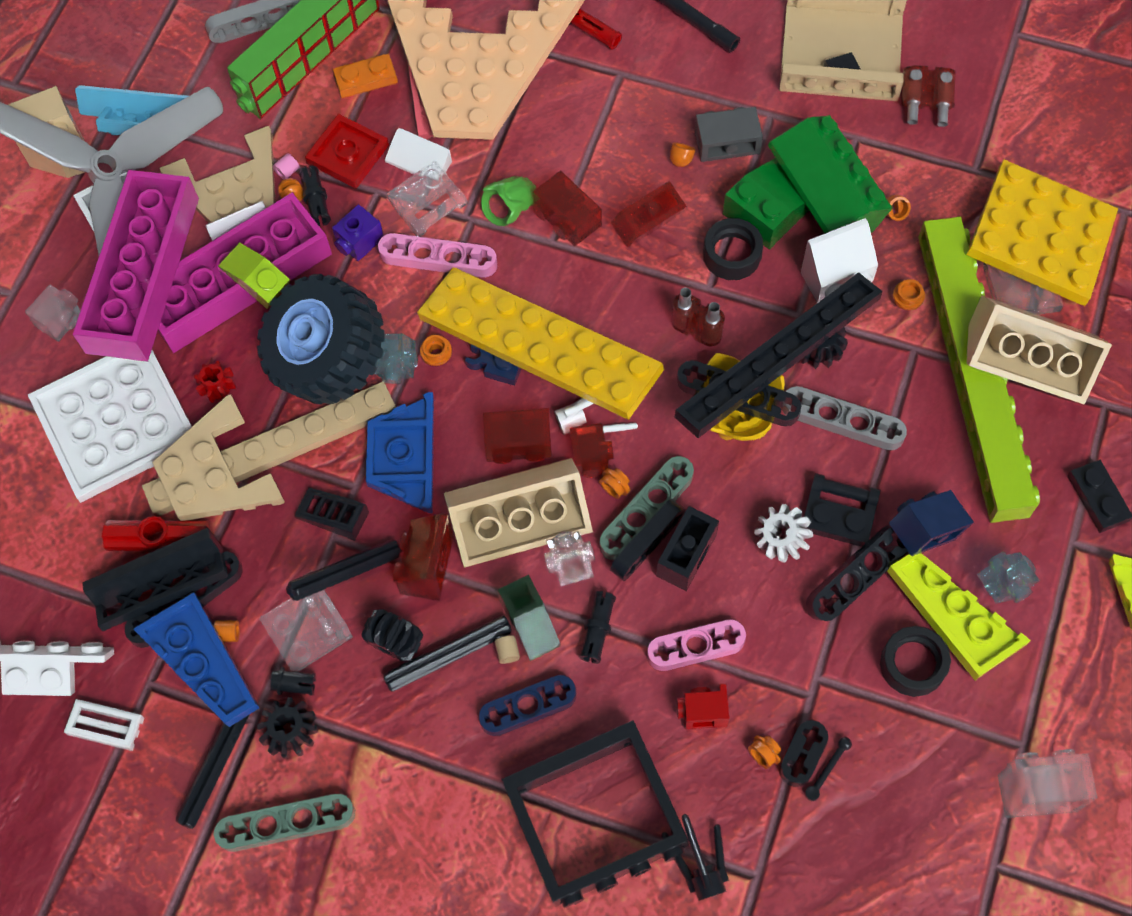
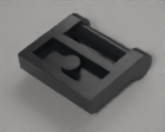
[804,473,881,547]

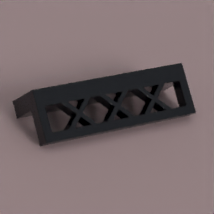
[82,528,228,631]

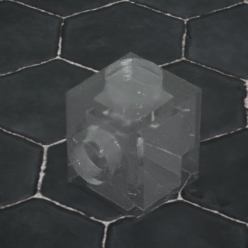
[25,284,81,342]

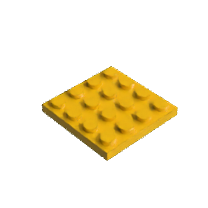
[967,159,1118,306]

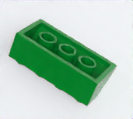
[768,115,892,234]

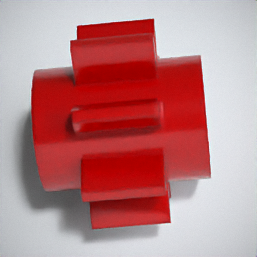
[194,361,236,403]

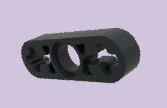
[610,499,686,581]

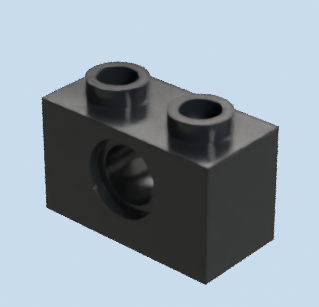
[656,506,719,591]

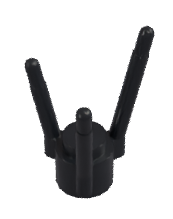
[661,814,729,901]

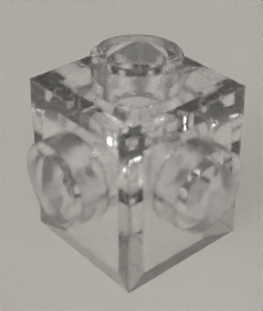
[544,531,595,586]

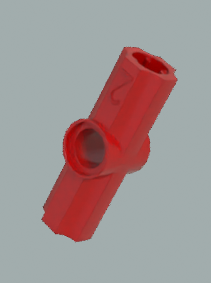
[102,516,209,553]

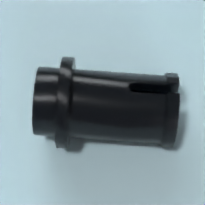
[270,667,316,696]

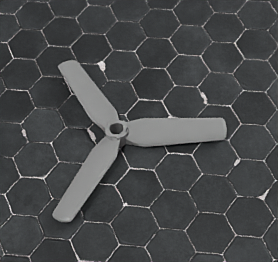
[0,87,223,255]

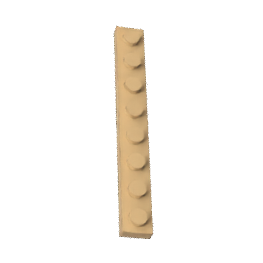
[142,381,396,517]

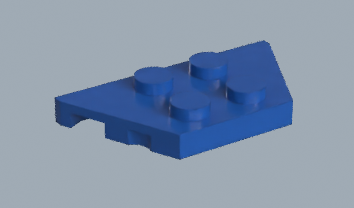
[366,392,434,513]

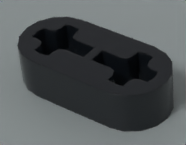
[780,720,829,787]

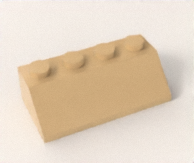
[967,296,1112,405]
[444,458,593,568]

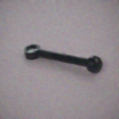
[805,737,852,801]

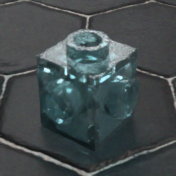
[374,333,418,384]
[977,552,1040,604]

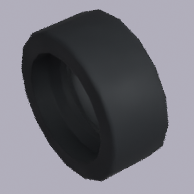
[703,218,763,280]
[880,626,951,697]

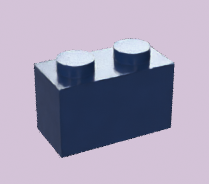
[889,490,974,556]

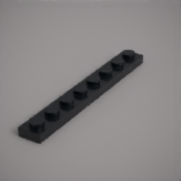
[674,272,883,438]

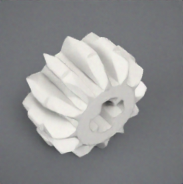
[754,504,813,562]

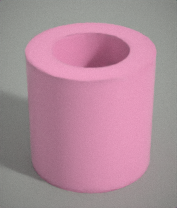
[273,153,300,180]

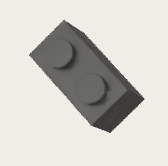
[695,107,763,162]

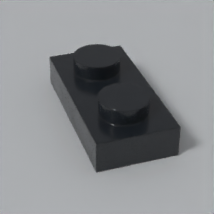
[1067,459,1132,533]

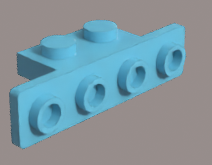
[75,85,188,135]

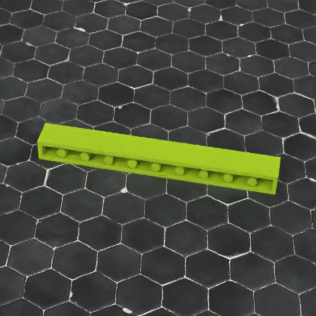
[918,217,1040,523]

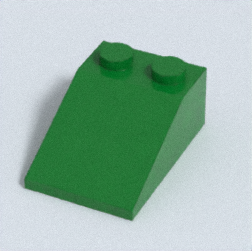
[723,158,809,250]

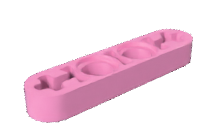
[378,233,497,277]

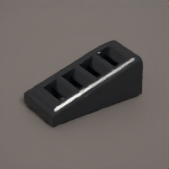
[294,488,369,541]

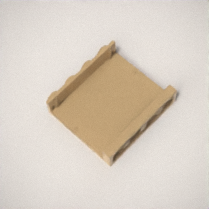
[779,0,907,101]

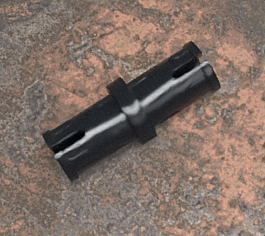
[299,165,331,227]
[579,591,616,664]

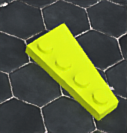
[887,553,1031,680]

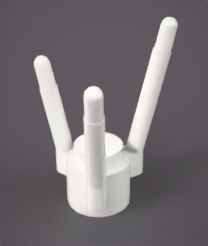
[554,398,638,439]

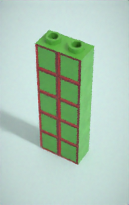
[227,0,380,119]

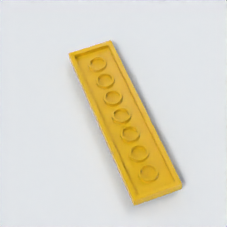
[417,268,664,420]

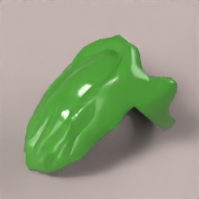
[481,176,537,226]

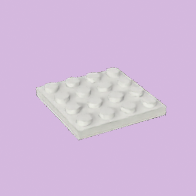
[28,350,192,503]

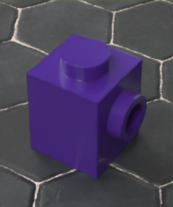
[332,204,384,261]

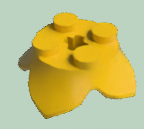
[704,353,785,441]

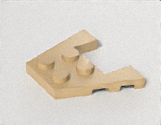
[160,126,276,223]
[152,394,285,521]

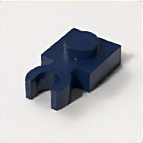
[465,344,522,386]

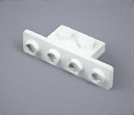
[0,641,114,696]

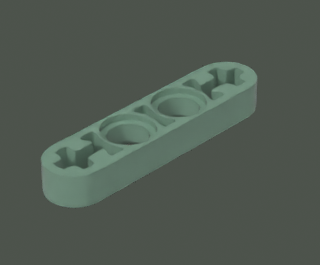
[600,456,694,561]
[214,794,356,852]

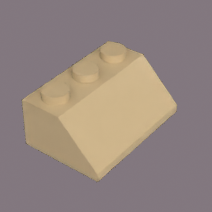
[8,86,85,178]

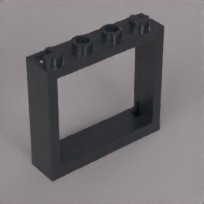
[502,720,689,908]

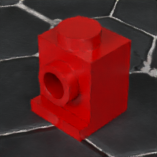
[676,684,730,730]

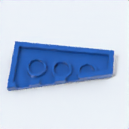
[134,592,260,727]

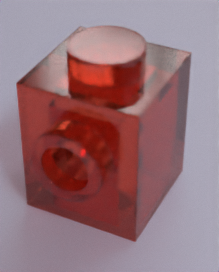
[569,423,614,478]

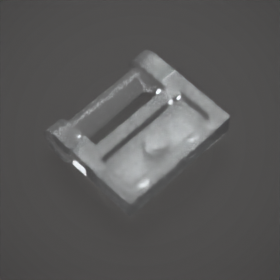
[386,160,468,237]

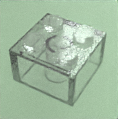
[997,749,1098,818]

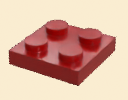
[305,113,389,189]

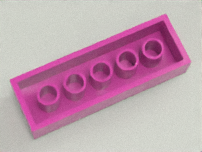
[73,170,199,362]
[158,192,332,353]

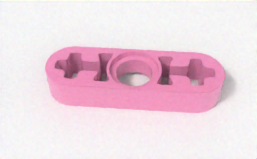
[647,620,746,671]

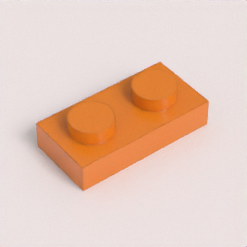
[333,53,398,98]

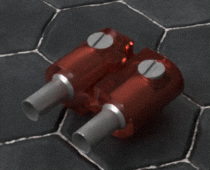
[902,65,956,127]
[671,288,725,347]

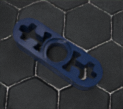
[479,675,576,736]

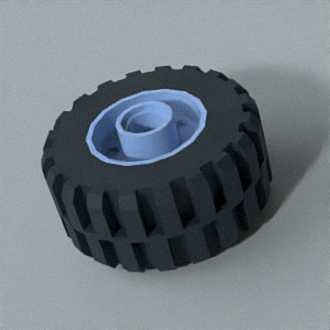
[257,274,385,405]

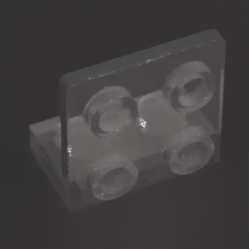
[260,570,353,672]

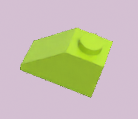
[218,242,290,309]

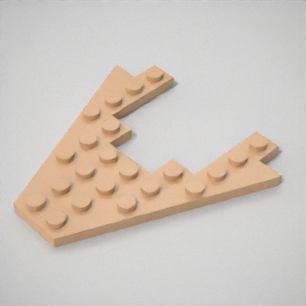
[387,0,585,140]

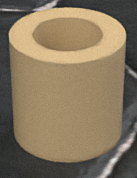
[495,636,520,664]

